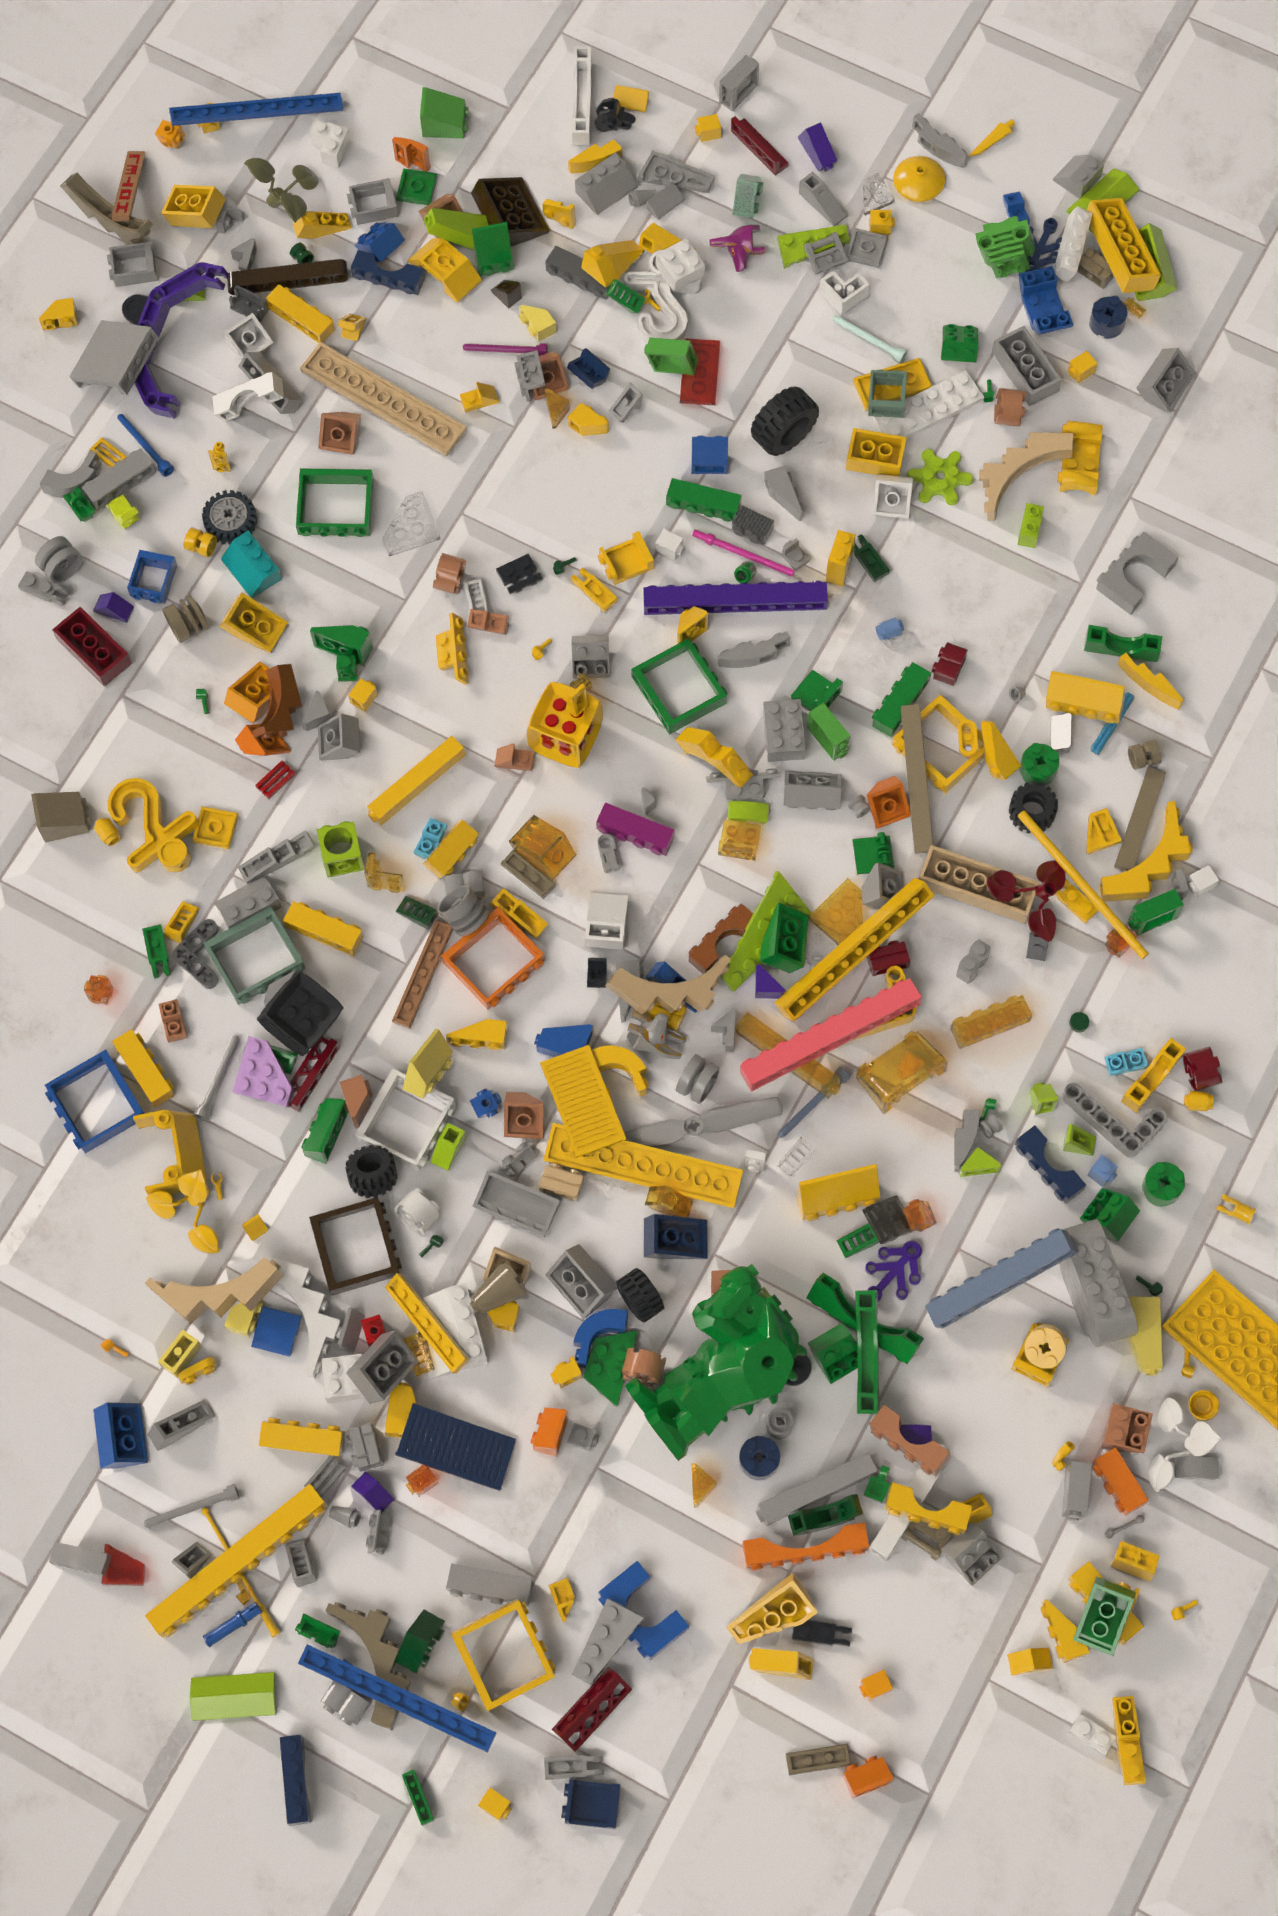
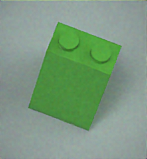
[420,87,469,139]

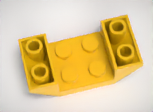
[408,238,482,303]

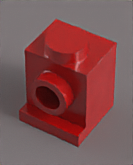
[360,1314,386,1347]

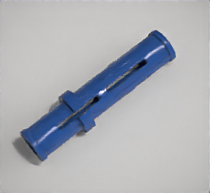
[203,1602,263,1648]

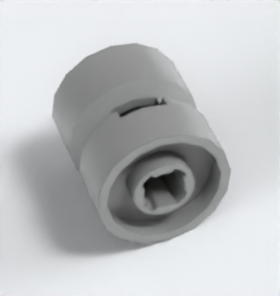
[766,1408,794,1440]

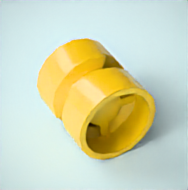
[183,527,217,558]

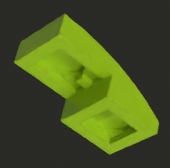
[728,801,769,824]

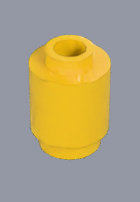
[94,818,121,846]
[1184,1091,1214,1112]

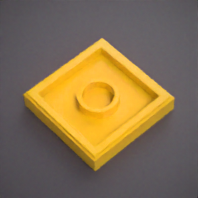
[192,806,239,849]

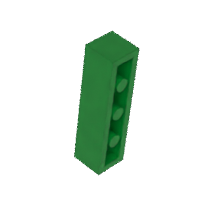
[402,1770,434,1826]

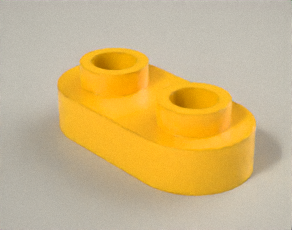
[958,720,978,757]
[177,1357,217,1385]

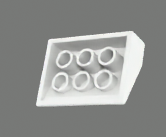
[415,1283,488,1380]

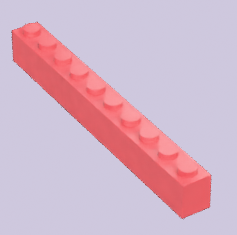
[740,978,922,1092]

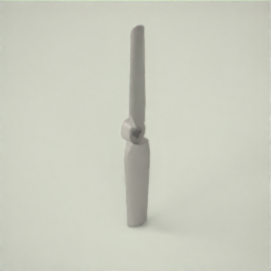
[624,1097,783,1147]

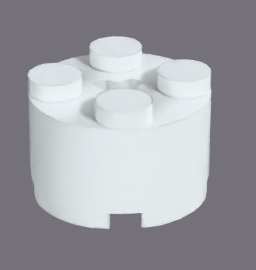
[394,1188,440,1235]

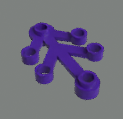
[865,1241,922,1302]

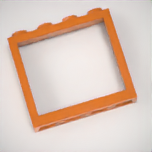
[441,907,545,1010]

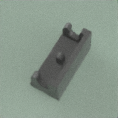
[229,285,269,323]

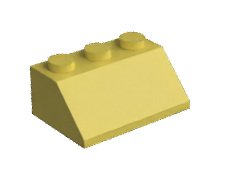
[403,1028,453,1099]

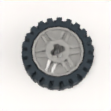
[202,490,257,545]

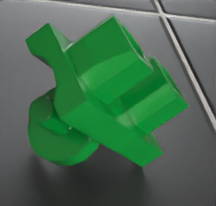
[63,487,96,522]

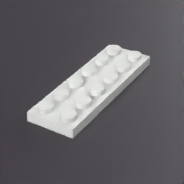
[873,370,984,439]

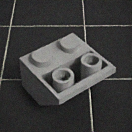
[571,635,610,678]
[941,1522,1002,1586]

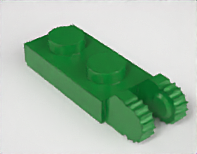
[142,924,171,979]

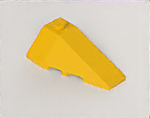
[581,240,644,288]
[726,1573,818,1644]

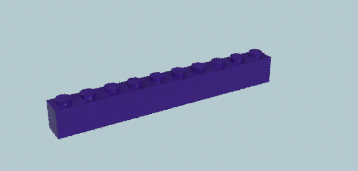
[643,580,828,615]

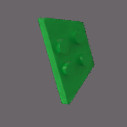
[583,1331,638,1407]

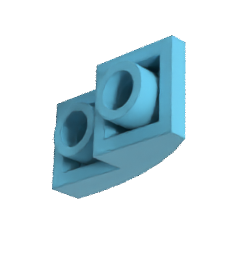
[414,818,447,859]
[1104,1048,1149,1076]

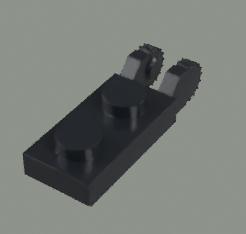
[792,1620,852,1647]

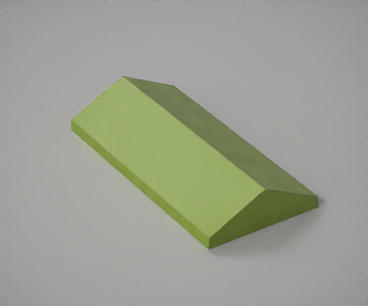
[1066,168,1139,233]
[190,1672,276,1721]

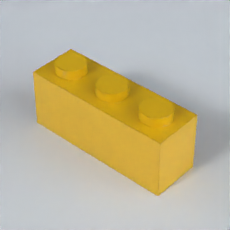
[423,819,479,879]

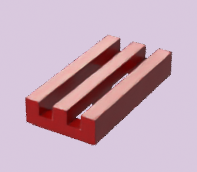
[255,761,296,799]

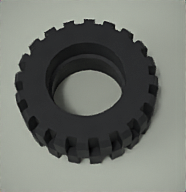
[751,386,819,456]

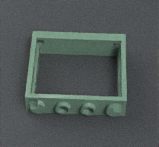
[204,906,305,1005]

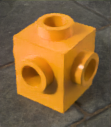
[155,120,185,149]

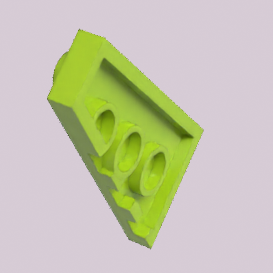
[777,224,849,269]

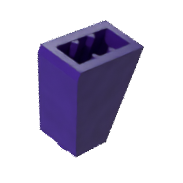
[798,122,838,172]

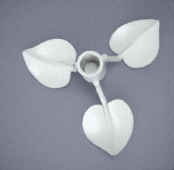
[1148,1397,1222,1492]

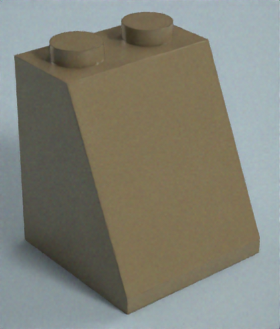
[31,792,91,842]

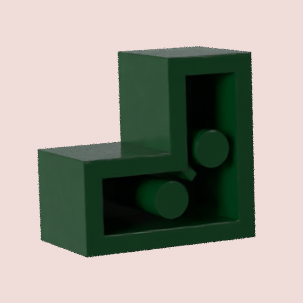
[395,1609,445,1674]

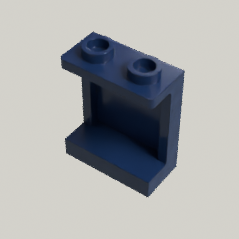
[561,1779,620,1830]

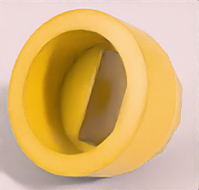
[451,1692,469,1711]

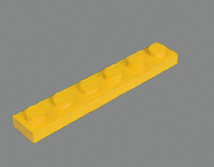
[385,1273,469,1374]

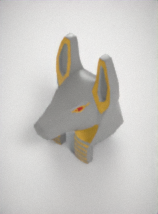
[626,1010,686,1059]

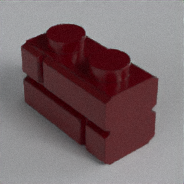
[867,940,910,976]

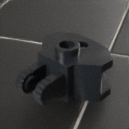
[594,98,636,132]

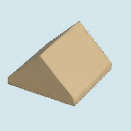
[483,1246,532,1285]

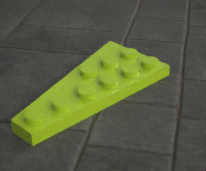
[720,871,813,991]

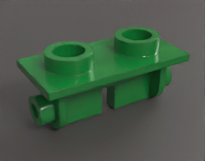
[295,1613,340,1649]

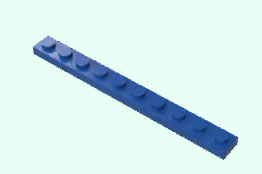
[169,93,343,126]
[298,1644,497,1753]

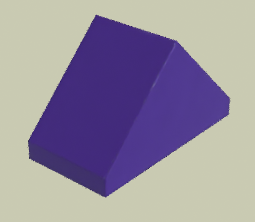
[93,592,134,623]
[755,964,786,999]
[351,1472,394,1513]

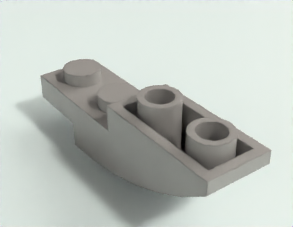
[912,113,968,168]
[718,631,790,668]

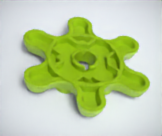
[906,449,974,505]

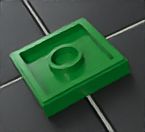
[396,168,437,205]

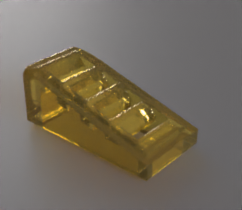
[402,1332,435,1377]

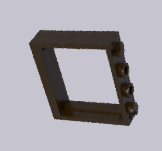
[309,1197,402,1296]

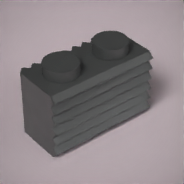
[732,506,774,545]

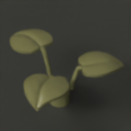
[244,158,319,223]

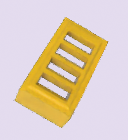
[566,683,588,717]
[164,901,199,943]

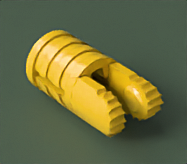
[1216,1193,1256,1225]

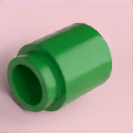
[734,561,757,583]

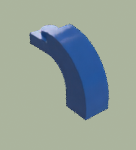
[574,1309,628,1368]

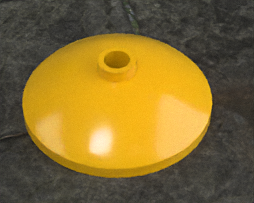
[893,156,945,202]

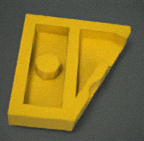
[542,199,576,230]
[1086,808,1122,855]

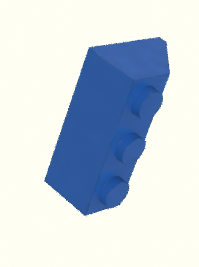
[93,1402,148,1469]

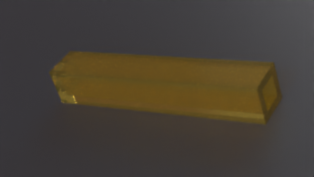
[735,1012,841,1099]

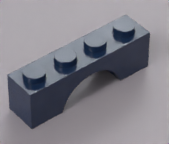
[351,250,425,295]
[1015,1125,1086,1204]
[279,1734,311,1826]

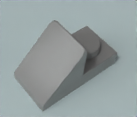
[216,194,243,234]
[231,238,257,271]
[609,383,643,423]
[711,1009,736,1052]

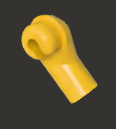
[1052,1441,1075,1471]

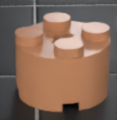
[994,388,1026,426]
[432,553,466,594]
[622,1348,666,1387]

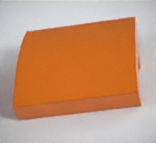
[392,137,431,172]

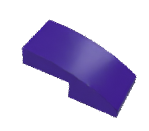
[900,1424,932,1445]

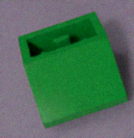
[1080,1188,1140,1241]
[808,1323,858,1384]

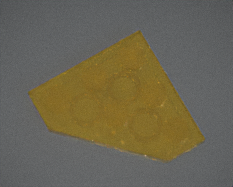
[809,878,863,945]

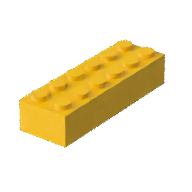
[1086,198,1161,293]

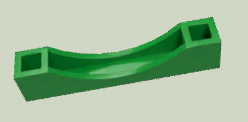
[806,1273,924,1364]
[855,1290,880,1414]

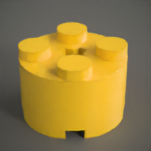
[1025,1324,1067,1368]

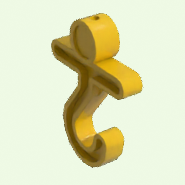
[107,778,199,873]

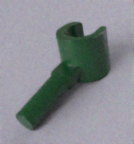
[553,557,577,575]
[419,1235,444,1257]
[1136,1275,1163,1296]

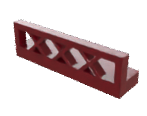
[731,116,789,176]
[289,1037,340,1112]
[551,1667,632,1752]

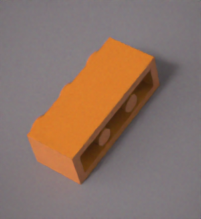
[1092,1447,1149,1516]

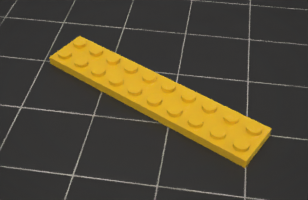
[543,1123,744,1208]

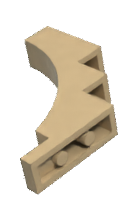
[145,1257,284,1324]

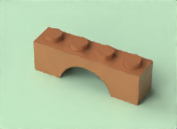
[869,1405,951,1477]

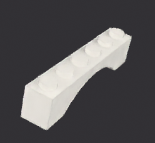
[572,46,592,145]

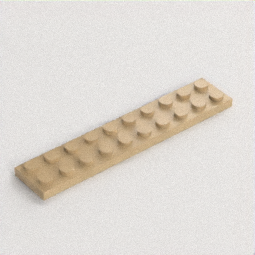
[300,342,467,456]

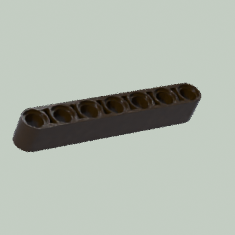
[227,259,349,295]

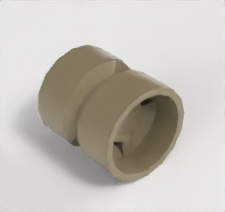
[1128,740,1161,770]

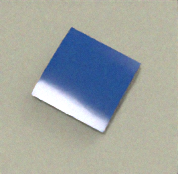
[251,1306,302,1357]

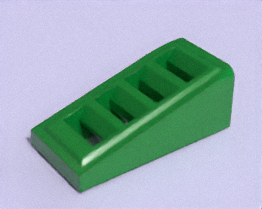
[606,279,646,314]
[836,1222,882,1258]

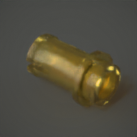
[1124,297,1146,319]

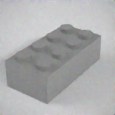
[992,325,1062,406]

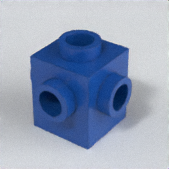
[469,1088,502,1118]

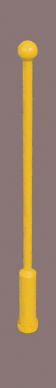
[201,1507,281,1638]

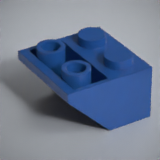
[354,222,405,262]
[691,435,728,474]

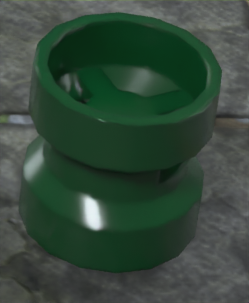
[289,242,314,264]

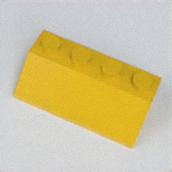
[1046,671,1125,724]

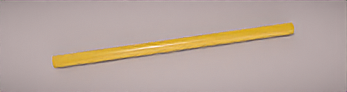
[1017,810,1149,959]

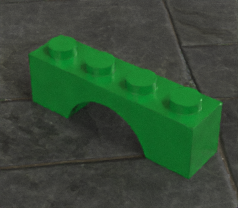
[1084,625,1163,662]

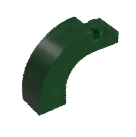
[788,1494,863,1536]

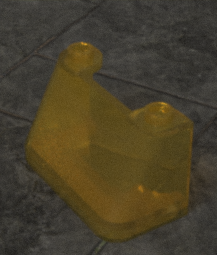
[856,1031,948,1114]

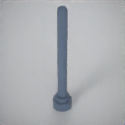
[778,1067,851,1138]

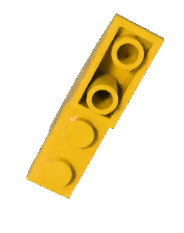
[1112,1696,1146,1785]

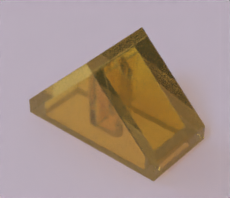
[545,389,570,429]
[691,1463,717,1508]

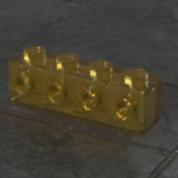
[950,995,1032,1049]

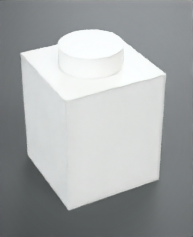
[655,529,685,561]
[1187,865,1219,898]

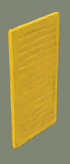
[540,1045,626,1158]

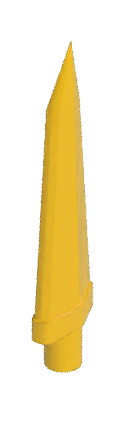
[968,119,1015,157]

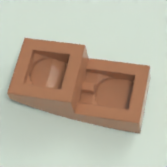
[467,609,509,635]

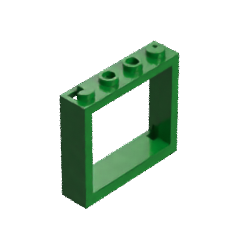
[296,468,374,537]
[631,638,728,735]

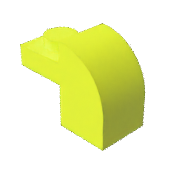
[106,495,139,529]

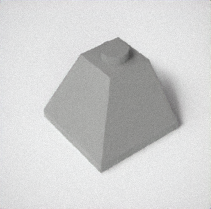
[862,863,904,909]

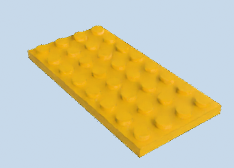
[1161,1269,1278,1430]

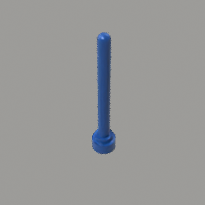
[117,414,174,477]

